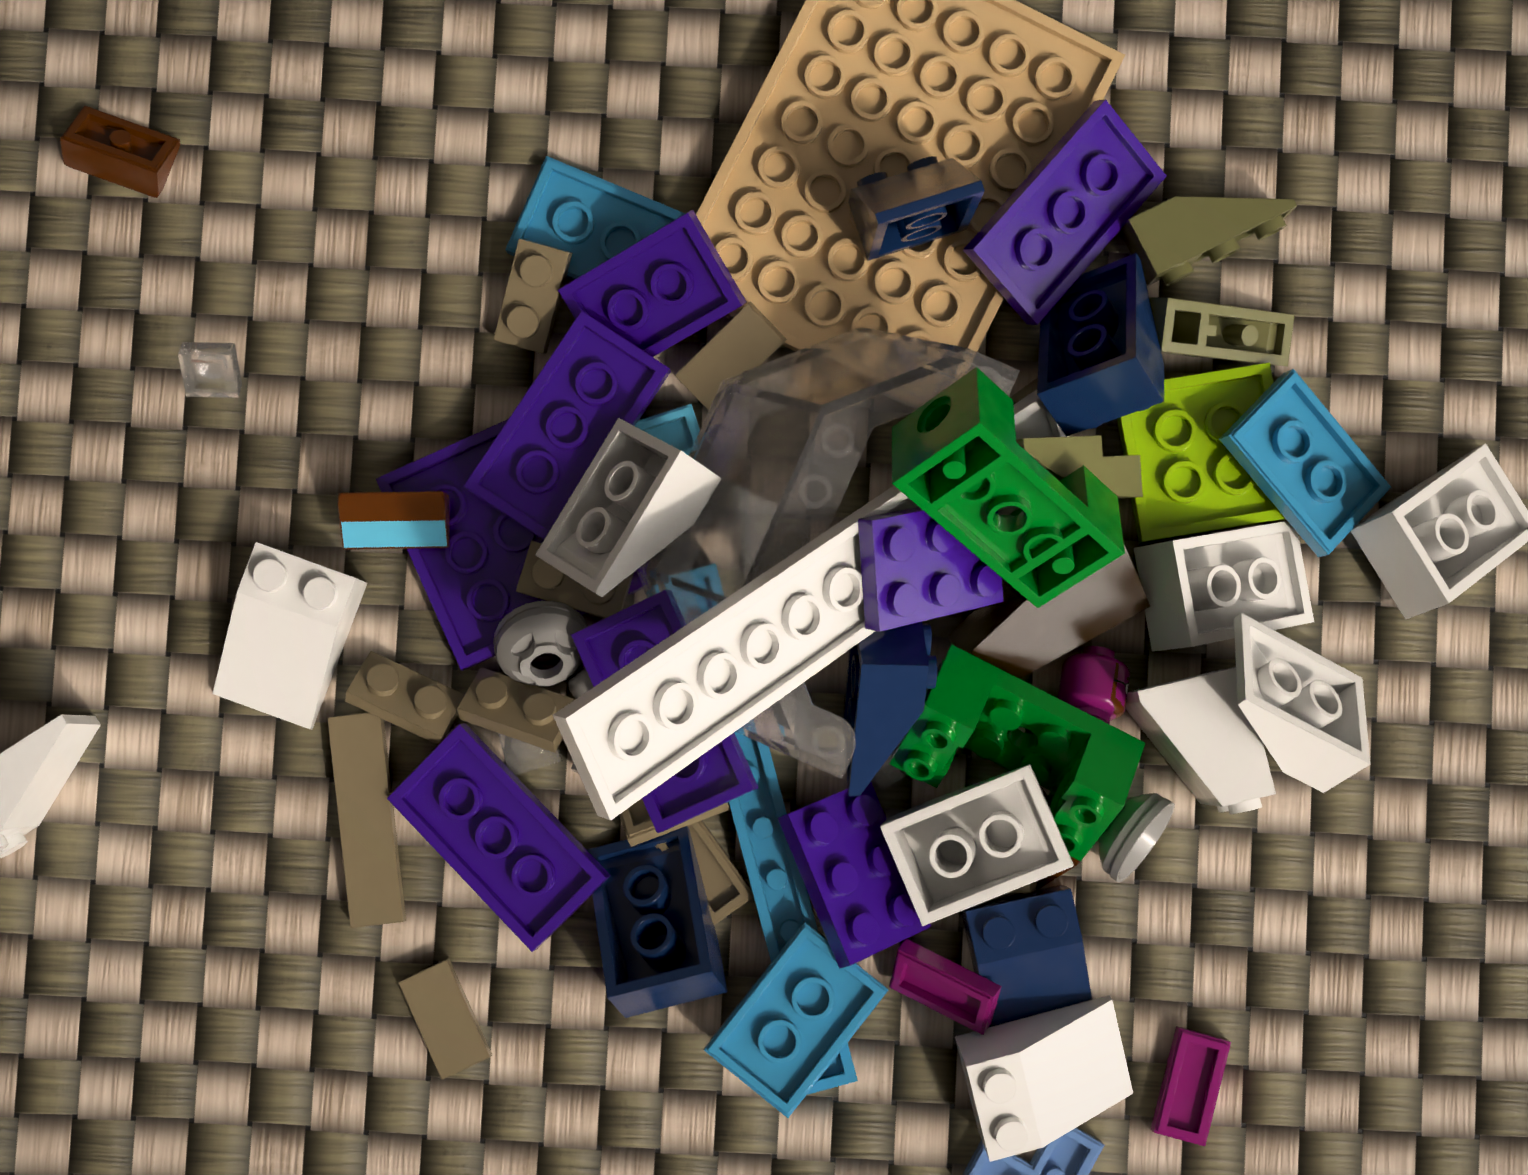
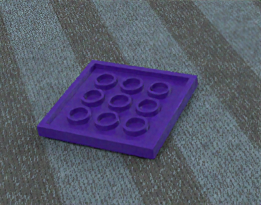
[376,419,654,670]

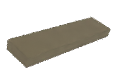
[327,713,406,928]

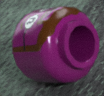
[1058,646,1130,724]

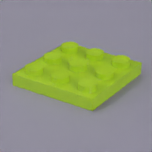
[1117,363,1286,543]

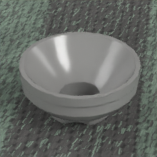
[493,601,588,686]
[1098,793,1175,883]

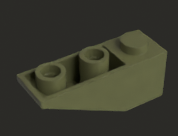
[1120,196,1297,286]

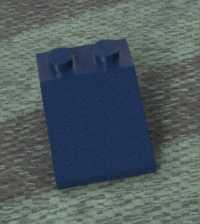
[848,156,985,261]
[1037,253,1164,437]
[842,622,937,796]
[587,826,727,1018]
[961,885,1092,1027]

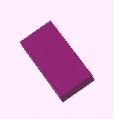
[889,939,1002,1035]
[1151,1026,1231,1146]

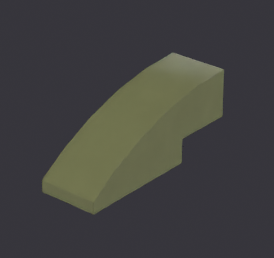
[1016,435,1143,499]

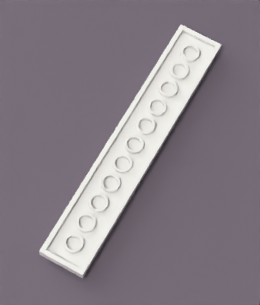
[553,390,1069,820]

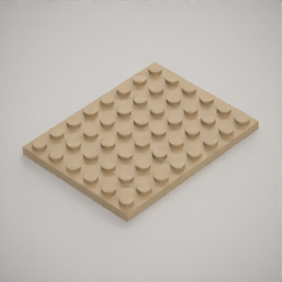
[696,0,1125,411]

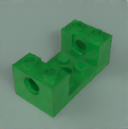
[892,367,1125,608]
[889,644,1145,862]

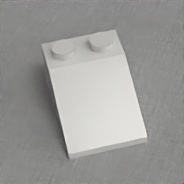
[535,418,722,597]
[1351,443,1528,619]
[1134,521,1314,651]
[213,542,367,730]
[1234,613,1371,793]
[0,714,101,858]
[880,764,1074,926]
[955,995,1133,1162]

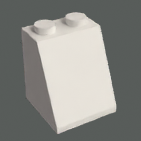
[1125,667,1276,814]

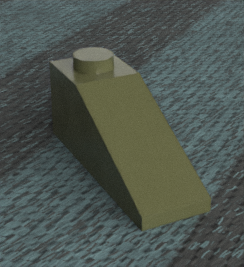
[1149,297,1295,367]

